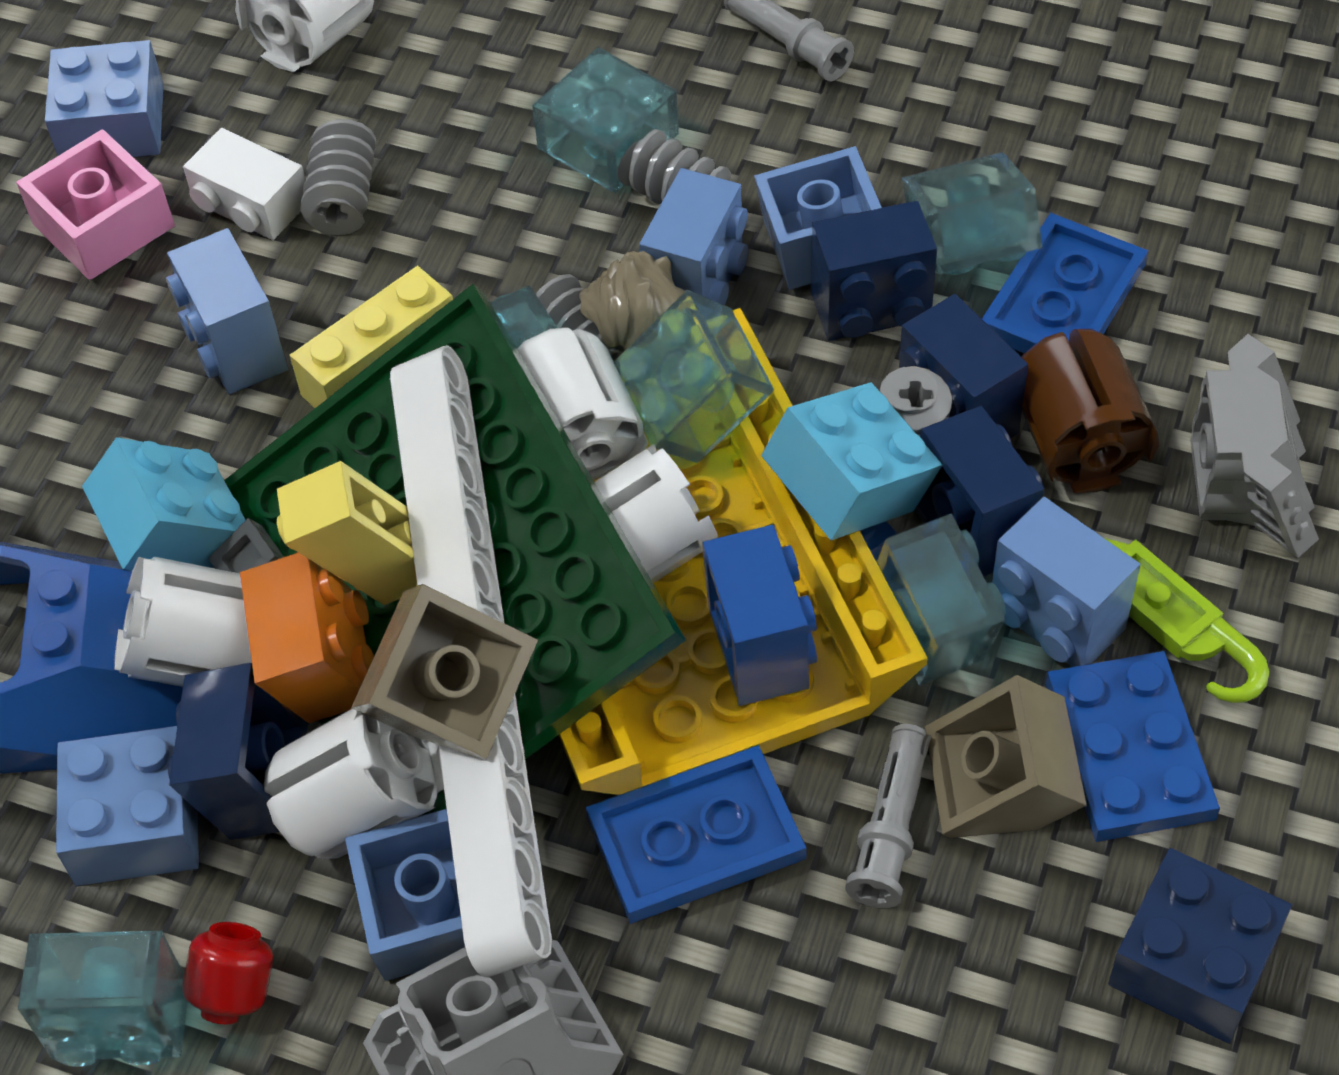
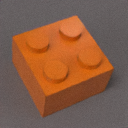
[240,552,374,723]

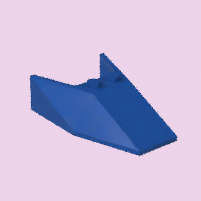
[0,542,183,774]

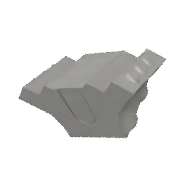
[1190,334,1319,558]
[363,940,624,1075]

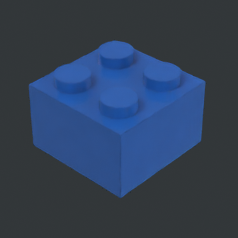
[702,524,817,706]

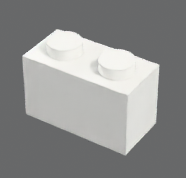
[183,128,306,240]

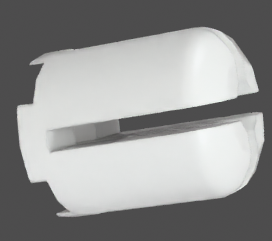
[235,0,374,72]
[517,327,648,480]
[595,444,718,583]
[114,557,252,687]
[264,709,444,859]

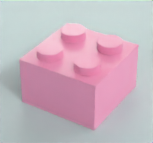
[16,129,175,281]

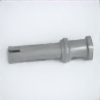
[723,0,854,81]
[845,724,931,908]

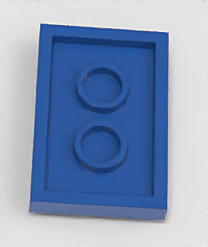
[982,213,1148,353]
[1045,651,1220,842]
[586,745,807,924]

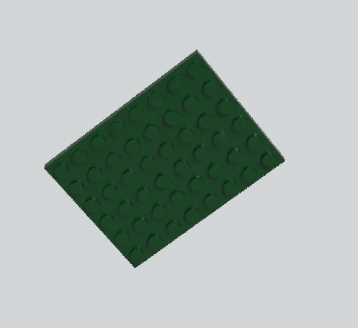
[224,284,686,817]

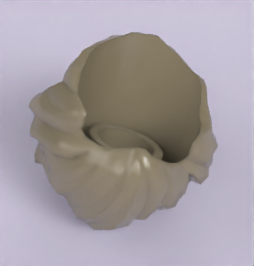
[579,251,690,371]

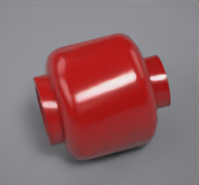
[182,922,274,1025]

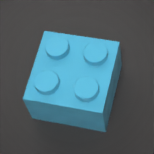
[761,382,943,541]
[82,437,246,571]

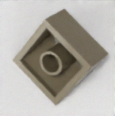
[351,584,538,759]
[925,675,1086,838]

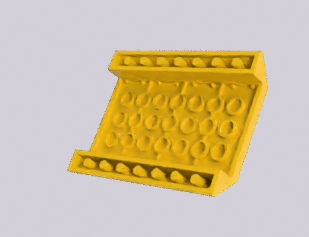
[559,308,928,795]

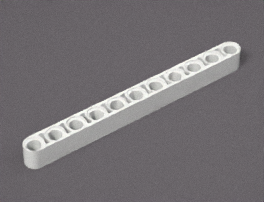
[390,345,552,977]

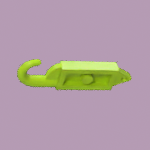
[1104,538,1269,703]

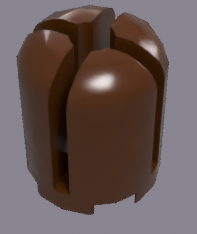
[1022,329,1159,493]

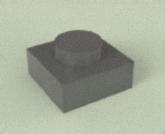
[208,518,284,573]

